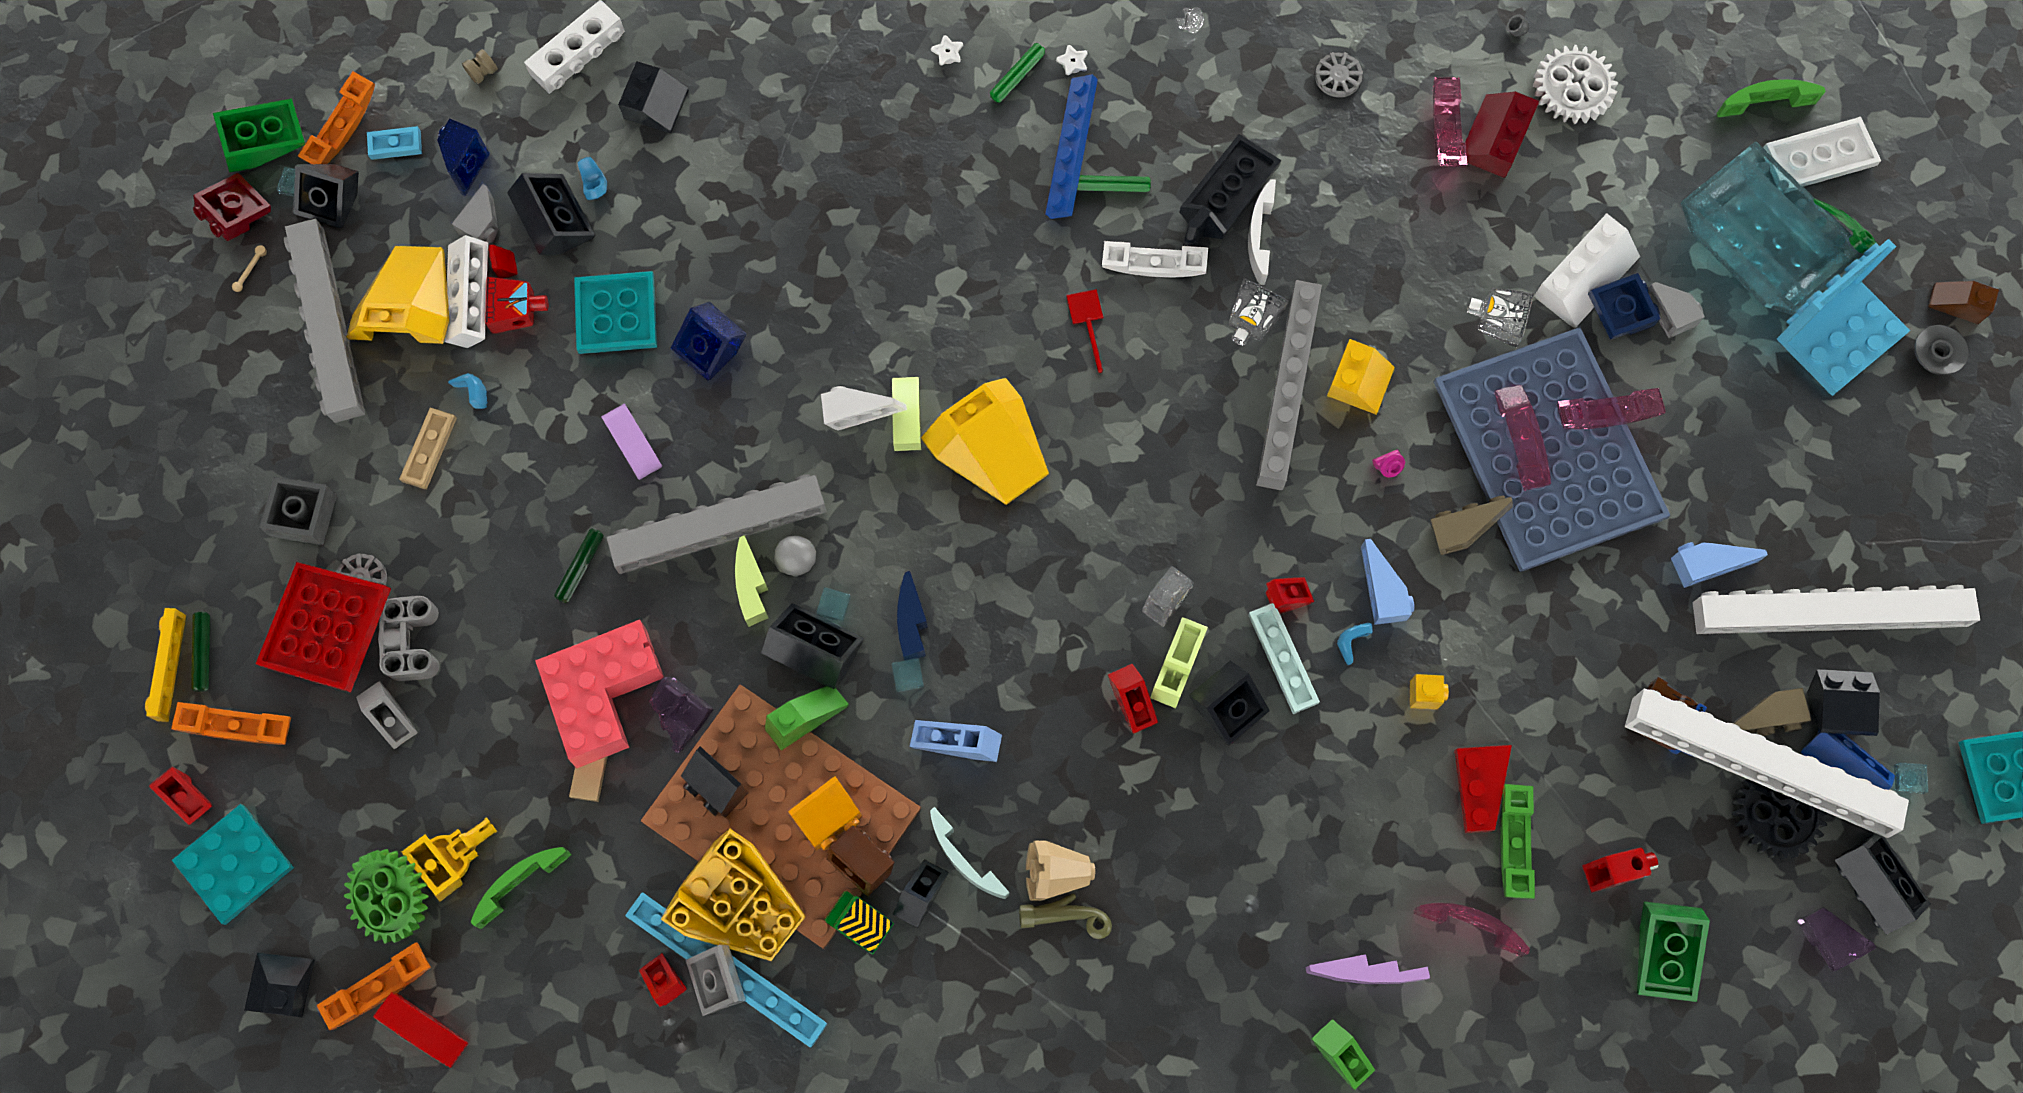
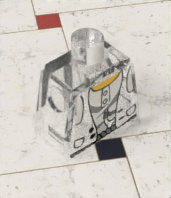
[1228,278,1288,346]
[1467,288,1534,348]
[1142,566,1195,627]

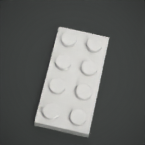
[1763,117,1881,192]

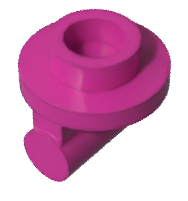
[1372,449,1405,478]

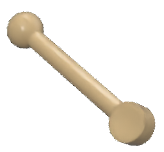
[232,245,267,292]

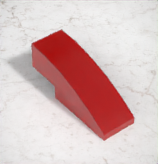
[373,992,469,1068]

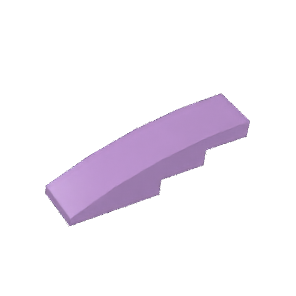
[1306,954,1430,984]

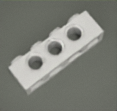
[524,0,625,94]
[444,235,488,348]

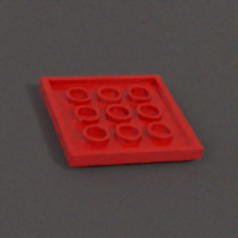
[256,562,391,693]

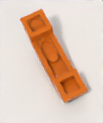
[298,71,375,164]
[171,702,291,745]
[316,942,431,1030]

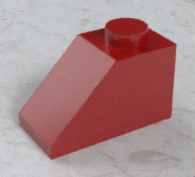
[1108,664,1158,734]

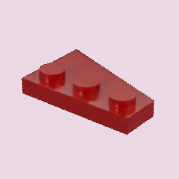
[1454,745,1512,833]

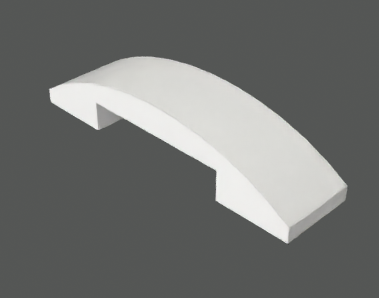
[1248,179,1276,285]
[1102,241,1208,277]

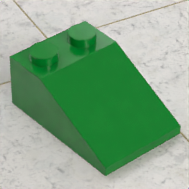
[213,99,305,173]
[1637,901,1710,1002]

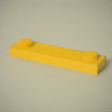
[145,608,186,722]

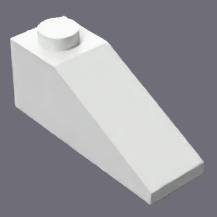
[821,386,907,431]

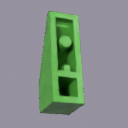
[765,686,849,751]

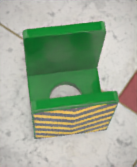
[825,891,894,955]

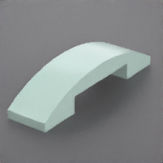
[930,807,1009,899]

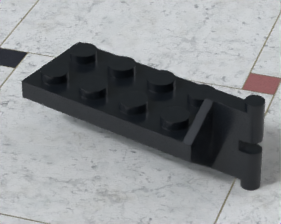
[1179,134,1281,250]

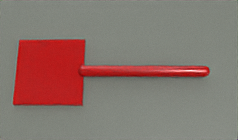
[1066,289,1104,373]

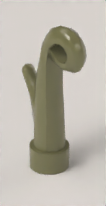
[1019,894,1112,939]

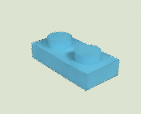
[367,126,422,160]

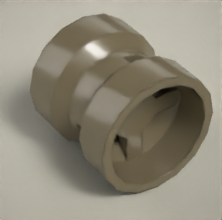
[462,49,498,85]

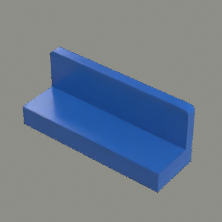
[1801,730,1895,790]

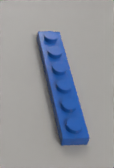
[1046,74,1098,219]

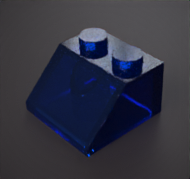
[437,118,490,196]
[671,301,747,381]

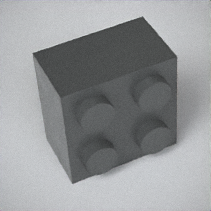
[260,477,337,545]

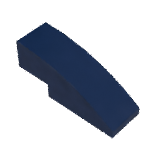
[897,571,928,663]

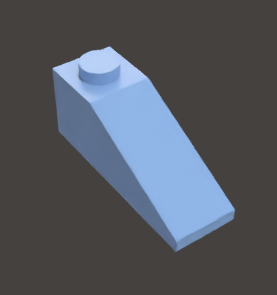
[1361,539,1414,625]
[1671,542,1768,588]
[910,720,1002,762]

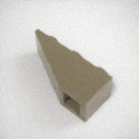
[1431,496,1513,555]
[1733,688,1811,736]

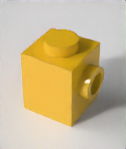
[1410,674,1449,710]

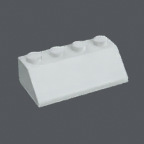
[1534,213,1640,329]

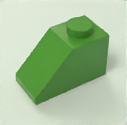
[1312,1019,1375,1090]

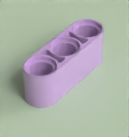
[601,403,662,480]

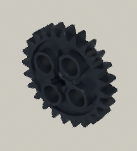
[1732,779,1828,860]

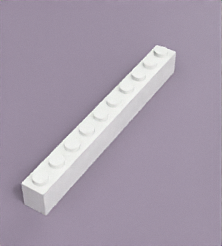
[1693,585,1980,634]
[1625,688,1909,838]

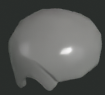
[773,536,816,577]

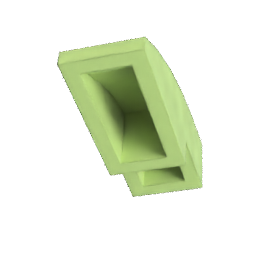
[892,377,921,451]
[735,535,768,627]
[1150,617,1208,708]

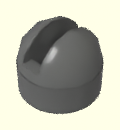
[1506,14,1529,37]

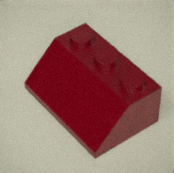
[1458,91,1539,178]

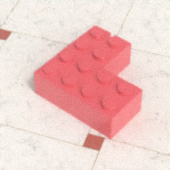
[535,620,664,768]

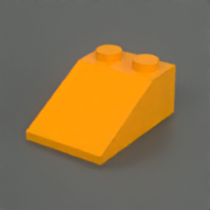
[788,776,862,851]

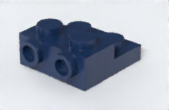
[1588,273,1661,340]

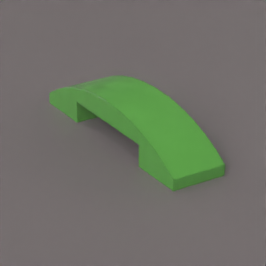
[1717,79,1826,118]
[1500,784,1535,899]
[471,847,572,929]

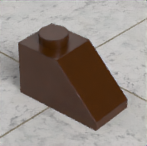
[1928,281,1999,325]

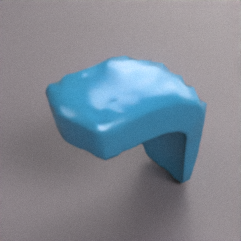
[578,157,607,201]
[448,373,488,409]
[1337,622,1373,665]

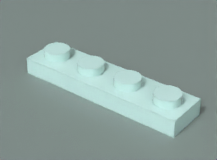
[1248,603,1320,714]

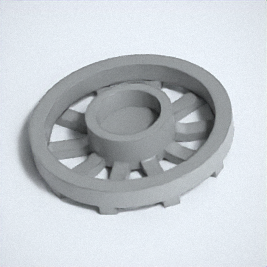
[1315,52,1363,97]
[335,553,387,586]

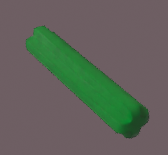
[990,43,1045,103]
[1077,175,1151,192]

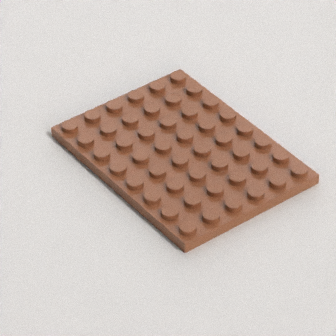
[641,685,921,949]

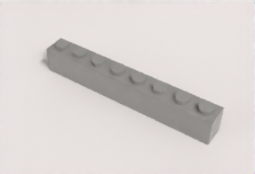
[284,218,366,423]
[1256,280,1322,491]
[606,474,827,574]

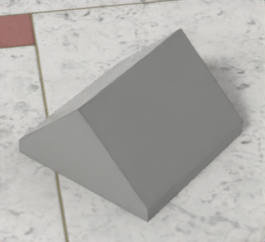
[686,944,746,1016]

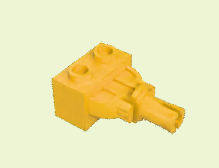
[401,818,497,902]

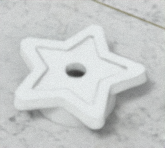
[931,35,963,65]
[1056,45,1088,75]

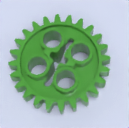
[344,849,428,943]

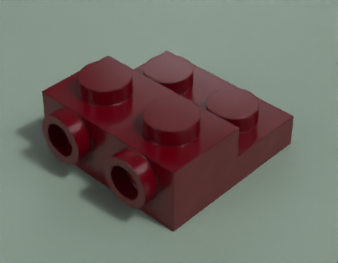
[193,173,271,242]

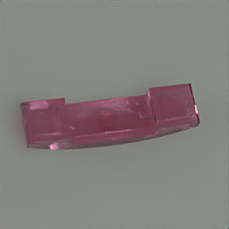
[1433,77,1467,167]
[1494,385,1551,491]
[1556,388,1666,429]
[1413,903,1530,957]

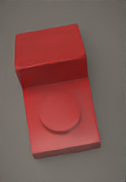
[1266,577,1314,614]
[149,767,212,825]
[639,953,687,1007]

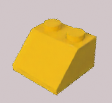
[1327,339,1395,415]

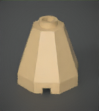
[1026,841,1095,901]

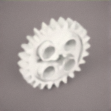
[1533,45,1618,124]

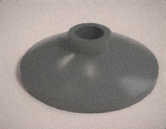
[1914,325,1969,375]

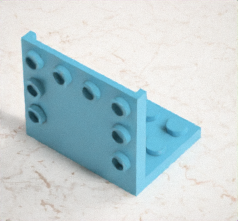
[1777,239,1910,396]

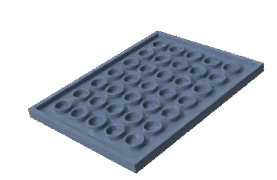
[1434,327,1671,572]

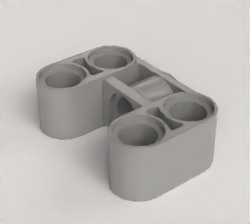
[378,596,439,681]

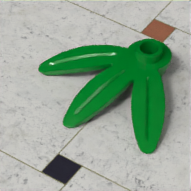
[1813,199,1879,254]

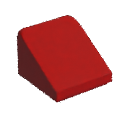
[488,245,518,279]

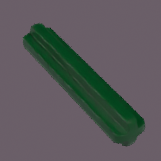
[554,528,604,603]
[191,611,210,692]

